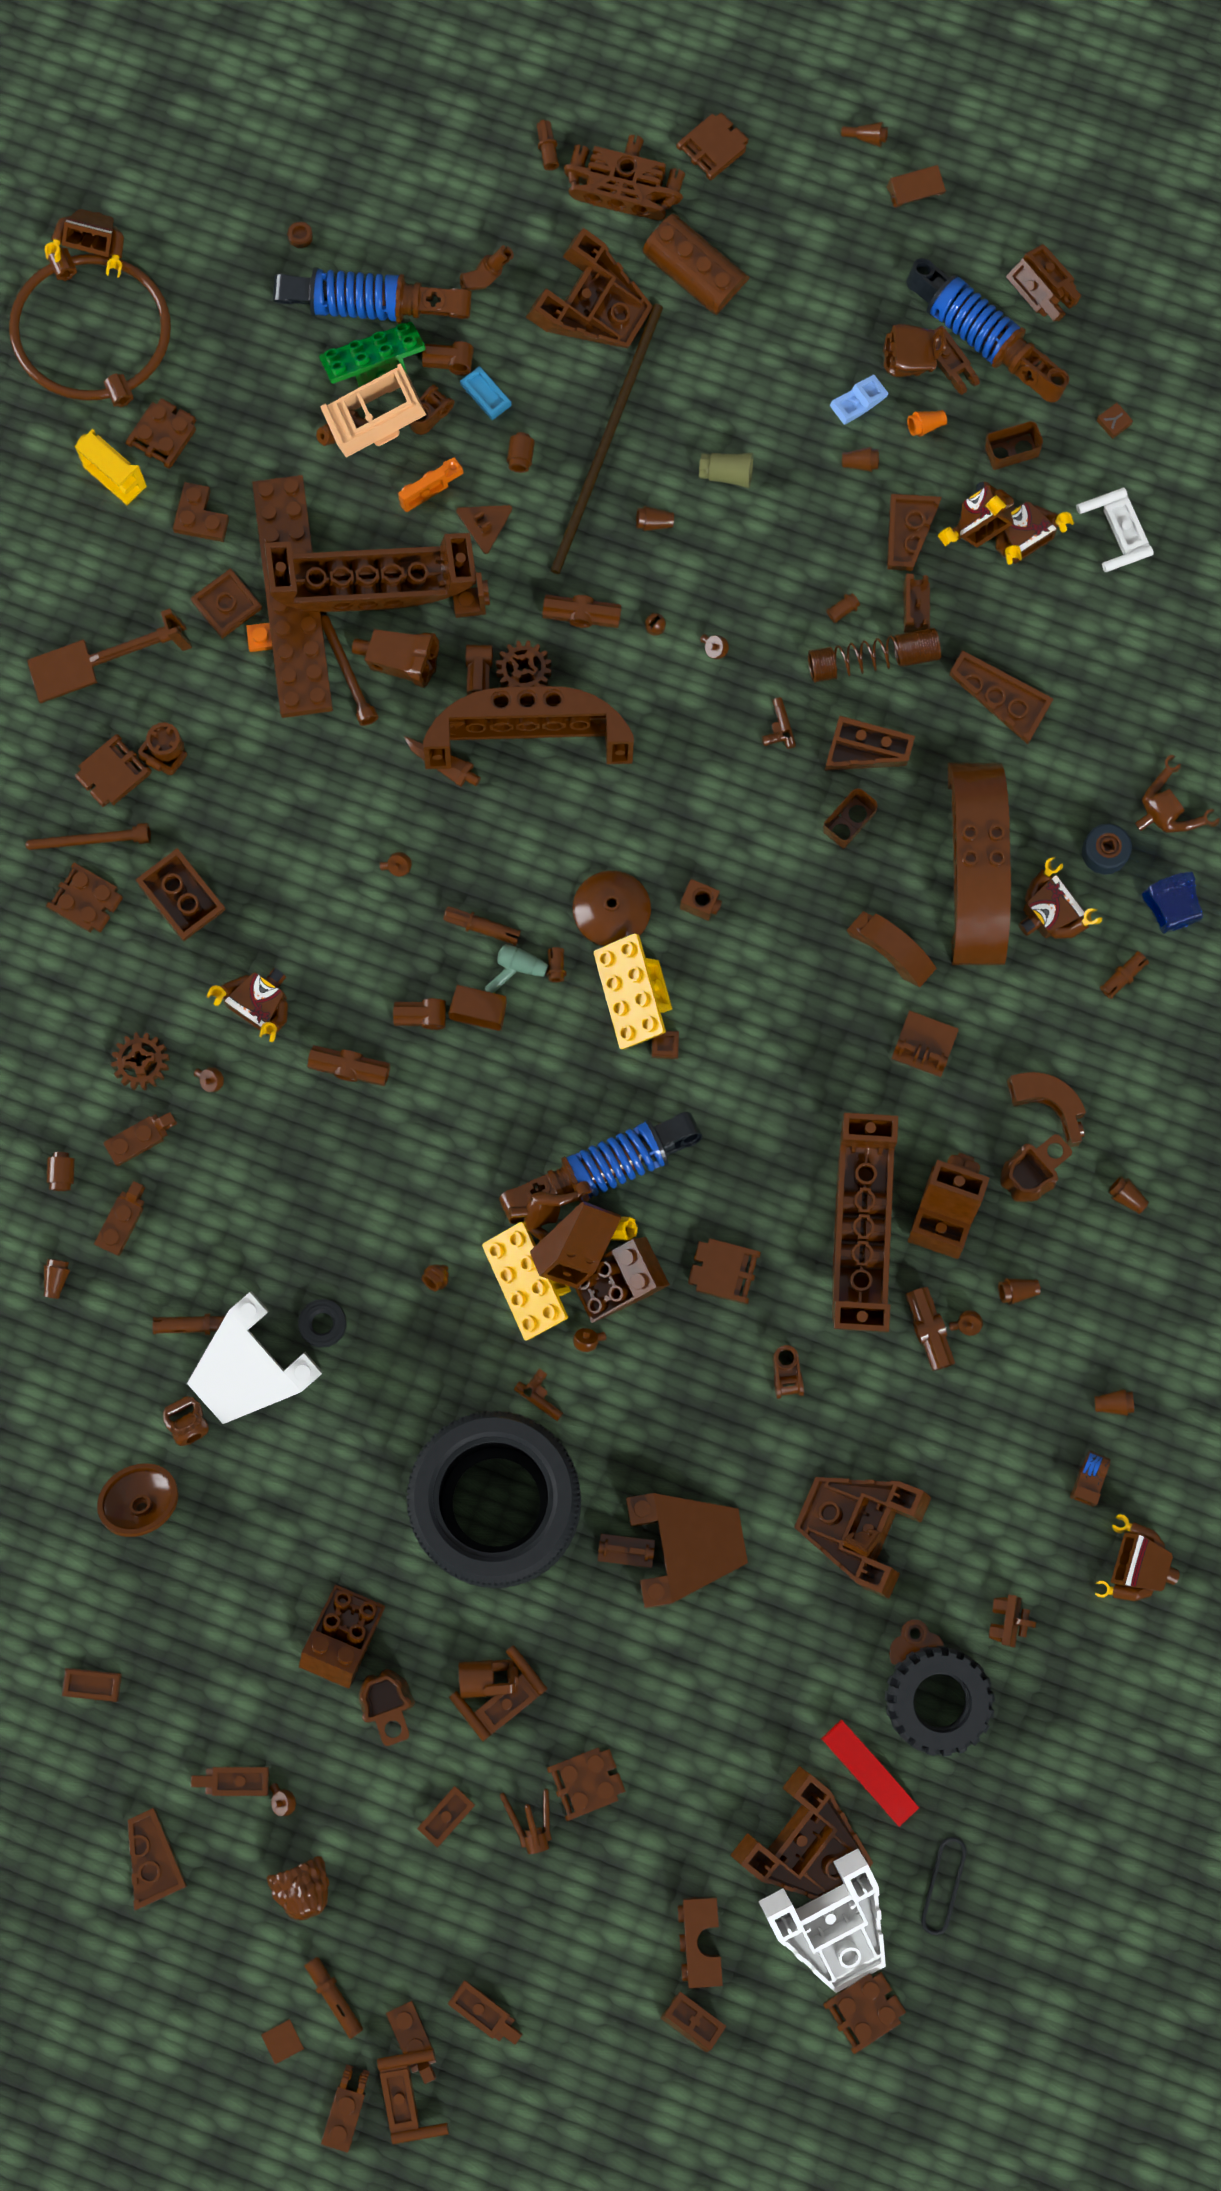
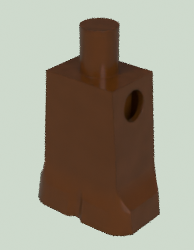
[352,629,439,688]

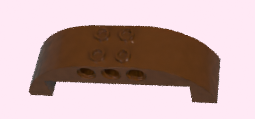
[264,533,477,612]
[423,684,634,769]
[948,763,1011,965]
[832,1113,898,1332]

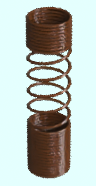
[808,628,941,683]

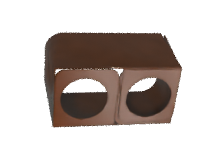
[985,421,1043,470]
[823,788,877,849]
[448,985,507,1031]

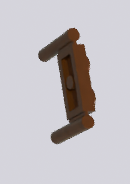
[449,1645,548,1742]
[377,2048,449,2144]

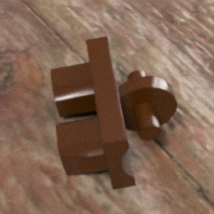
[989,1595,1036,1648]

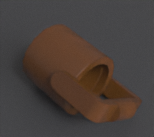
[459,1659,519,1698]

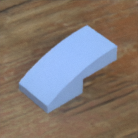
[830,375,889,425]

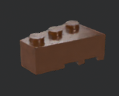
[825,716,915,771]

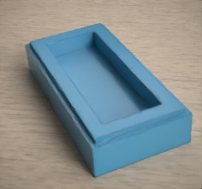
[460,366,512,420]

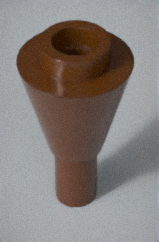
[841,122,888,147]

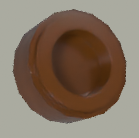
[288,222,313,248]

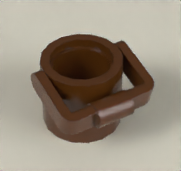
[138,722,187,775]

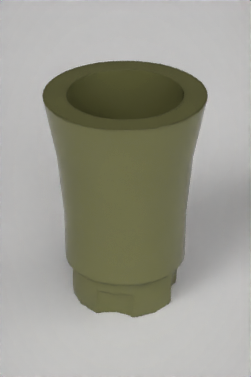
[699,453,754,489]

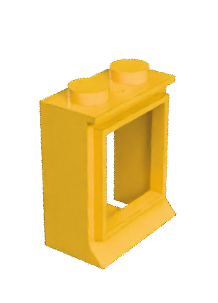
[75,429,147,506]

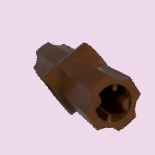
[542,595,622,628]
[307,1045,391,1087]
[905,1287,955,1371]

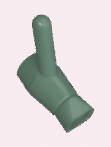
[485,944,548,993]

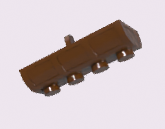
[643,213,750,315]

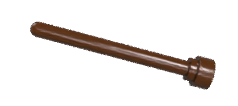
[321,614,379,726]
[25,823,151,850]

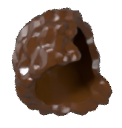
[267,1856,329,1920]

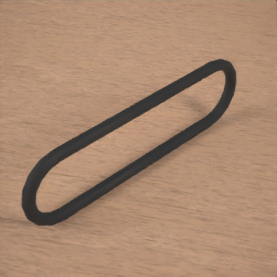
[921,1837,967,1935]

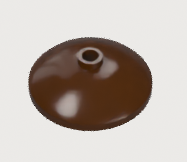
[573,870,651,947]
[97,1463,178,1537]

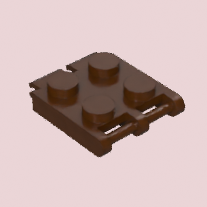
[676,112,749,181]
[126,398,196,469]
[75,734,152,807]
[46,863,123,933]
[688,1238,761,1304]
[547,1747,626,1821]
[823,1972,906,2054]

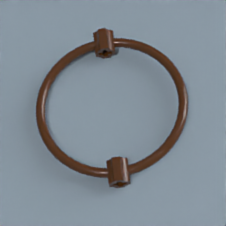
[9,247,171,407]

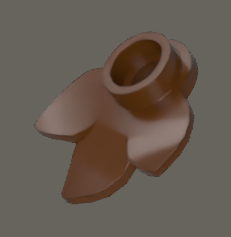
[889,1620,944,1665]

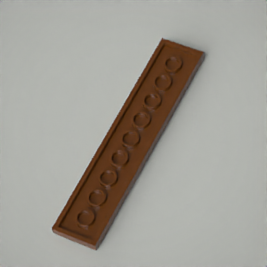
[252,475,333,718]

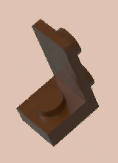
[453,572,490,618]

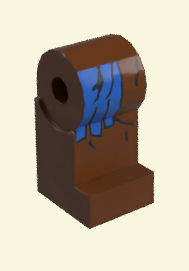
[1070,1451,1111,1507]

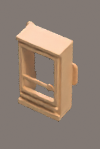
[320,363,426,457]

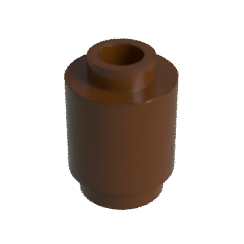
[507,432,535,473]
[47,1152,75,1191]

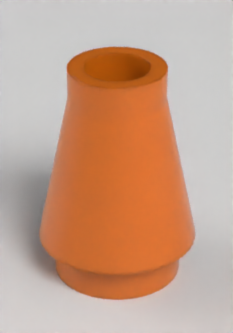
[907,410,947,437]

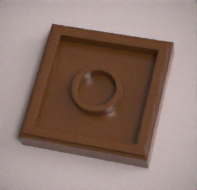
[190,568,263,639]

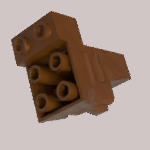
[907,1153,990,1259]

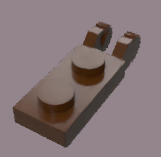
[933,325,980,395]
[321,2065,370,2153]

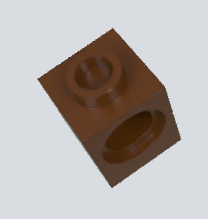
[680,879,722,921]

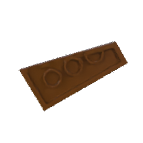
[949,650,1053,744]

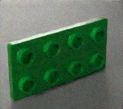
[319,322,426,388]

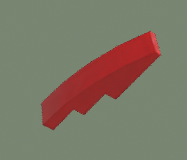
[821,1720,919,1827]

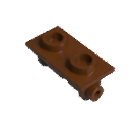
[598,1534,655,1568]

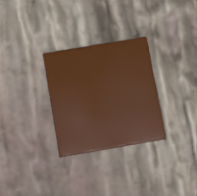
[261,2019,304,2064]

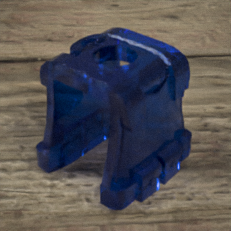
[1141,872,1203,934]

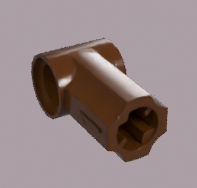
[422,341,474,376]
[466,644,493,695]
[393,998,446,1030]

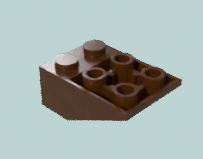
[530,1201,621,1289]
[575,1237,670,1323]
[299,1585,385,1689]

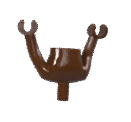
[1135,755,1220,833]
[508,1181,592,1240]

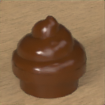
[422,1264,449,1291]

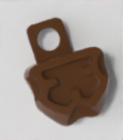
[883,324,946,377]
[1000,1134,1072,1202]
[359,1669,415,1746]

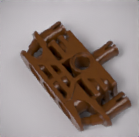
[564,135,685,220]

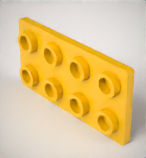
[594,934,672,1049]
[482,1222,571,1340]

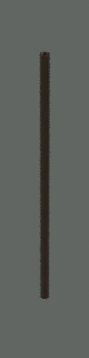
[550,304,663,574]

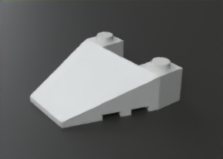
[187,1291,323,1424]
[758,1849,886,1993]

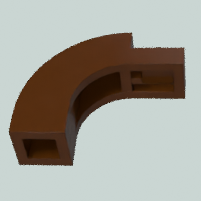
[846,911,936,987]
[1007,1072,1086,1147]

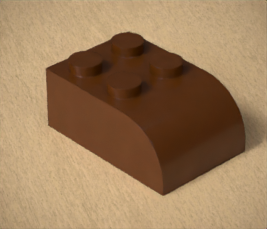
[135,848,226,942]

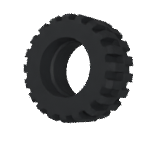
[885,1645,995,1757]

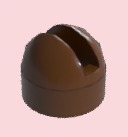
[645,613,666,636]

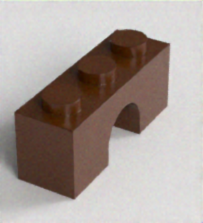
[678,1896,723,1988]

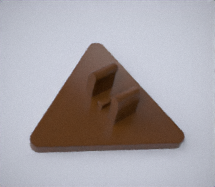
[456,505,512,554]

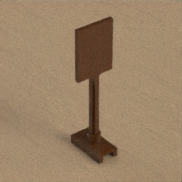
[27,609,192,703]

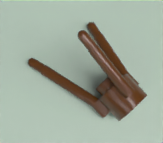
[500,1789,552,1854]

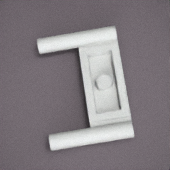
[1076,487,1153,572]

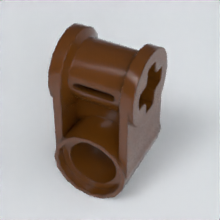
[410,385,454,435]
[773,1345,804,1399]

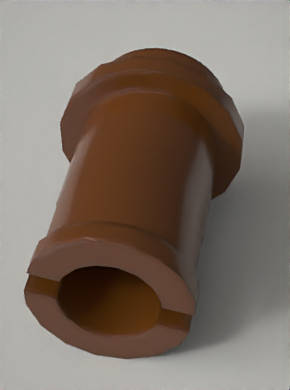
[826,593,860,623]
[546,947,567,982]

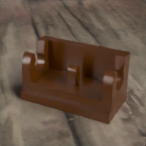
[887,165,946,208]
[904,574,930,633]
[660,1992,726,2052]

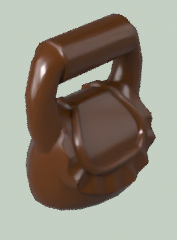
[163,1396,209,1446]

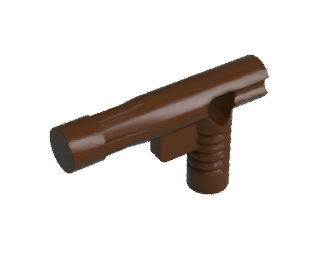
[762,697,796,749]
[514,1368,563,1421]

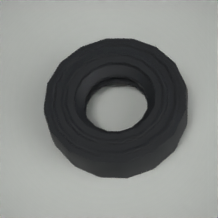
[298,1299,347,1348]

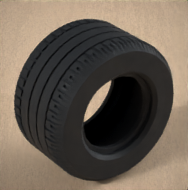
[407,1411,581,1588]

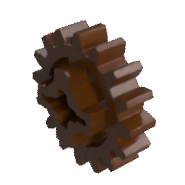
[496,640,552,687]
[111,1032,170,1090]

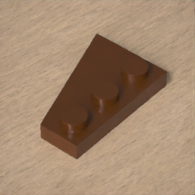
[887,494,942,571]
[128,1808,187,1911]

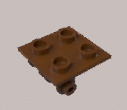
[891,1010,959,1077]

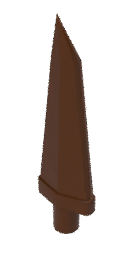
[404,736,481,787]

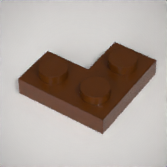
[173,482,229,542]

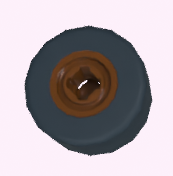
[1082,824,1132,875]

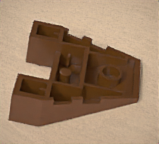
[526,228,653,348]
[794,1477,931,1599]
[626,1493,748,1609]
[730,1766,873,1899]

